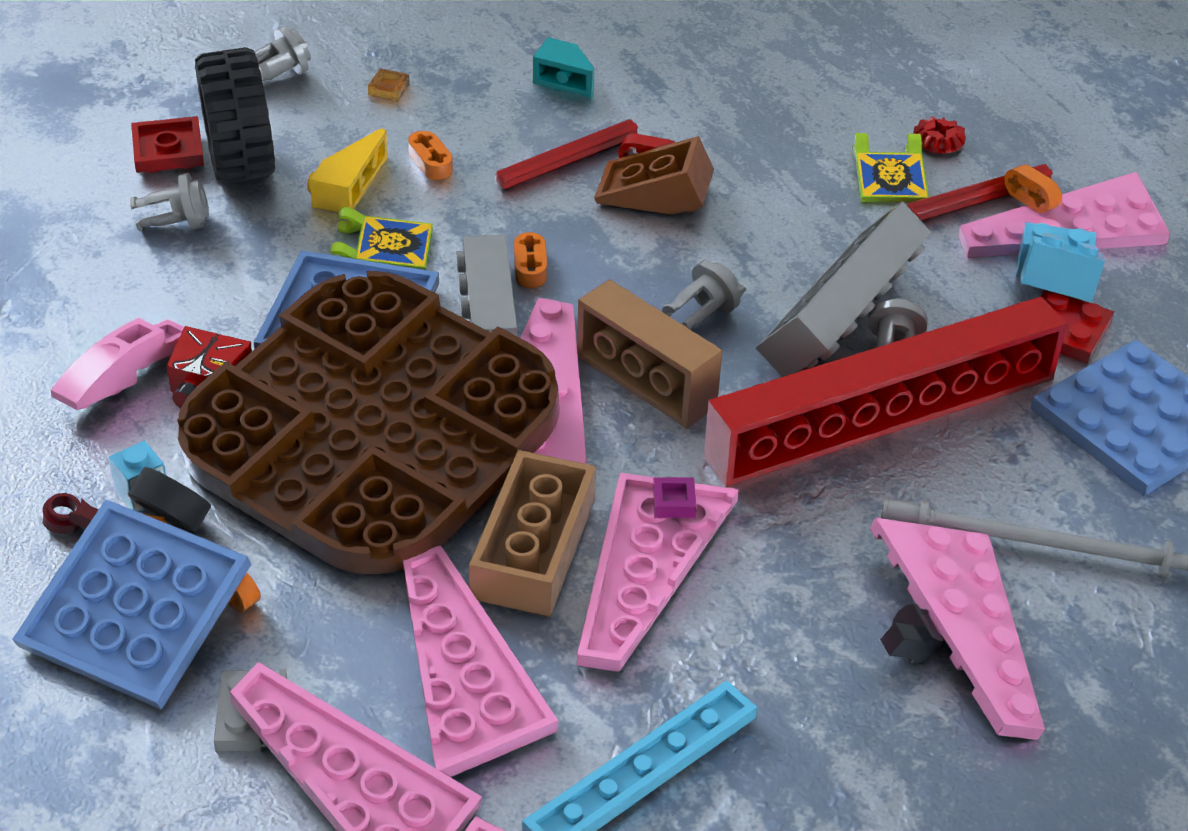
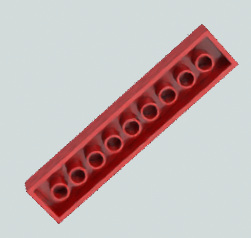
[704,297,1067,487]

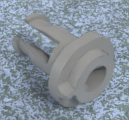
[255,26,311,82]
[130,173,209,231]
[662,260,746,330]
[868,298,928,348]

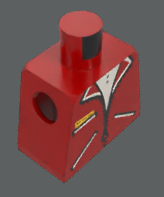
[167,326,252,408]

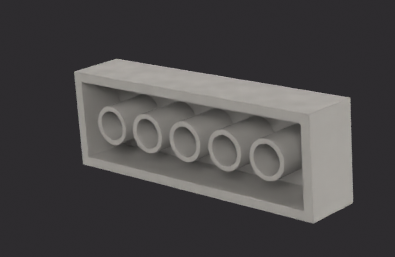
[756,201,931,377]

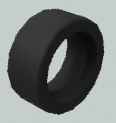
[127,467,211,534]

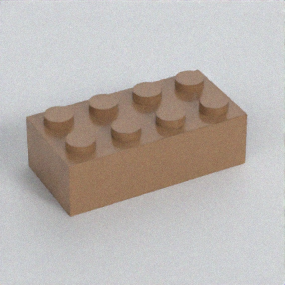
[577,279,722,429]
[469,450,596,617]

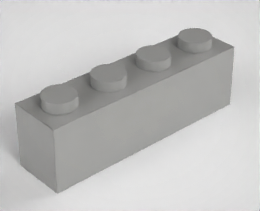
[456,234,517,336]

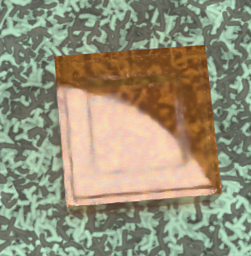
[368,68,410,101]

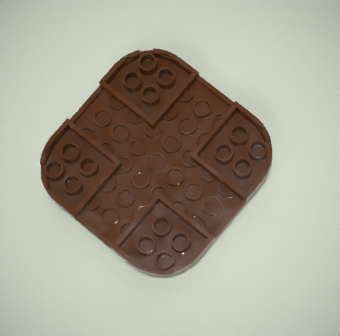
[177,271,560,574]

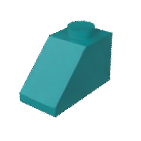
[533,37,595,98]

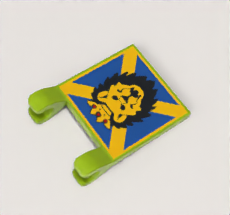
[852,133,929,203]
[330,207,433,270]

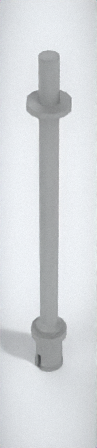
[881,497,1188,577]

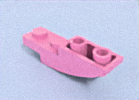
[51,318,184,410]

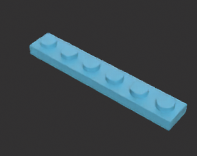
[522,680,757,831]

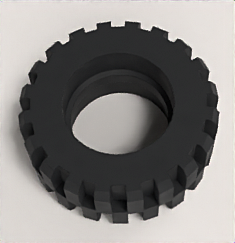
[195,47,275,184]

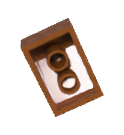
[594,136,714,215]

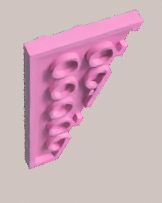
[958,172,1170,258]
[520,298,587,464]
[577,473,739,672]
[870,518,1045,740]
[403,545,558,777]
[230,662,482,831]

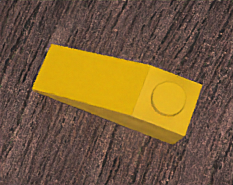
[307,129,388,213]

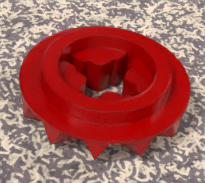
[913,116,966,153]

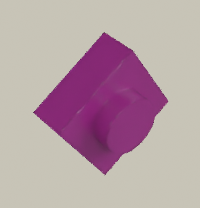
[653,477,696,518]

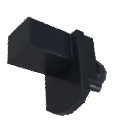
[880,604,945,664]

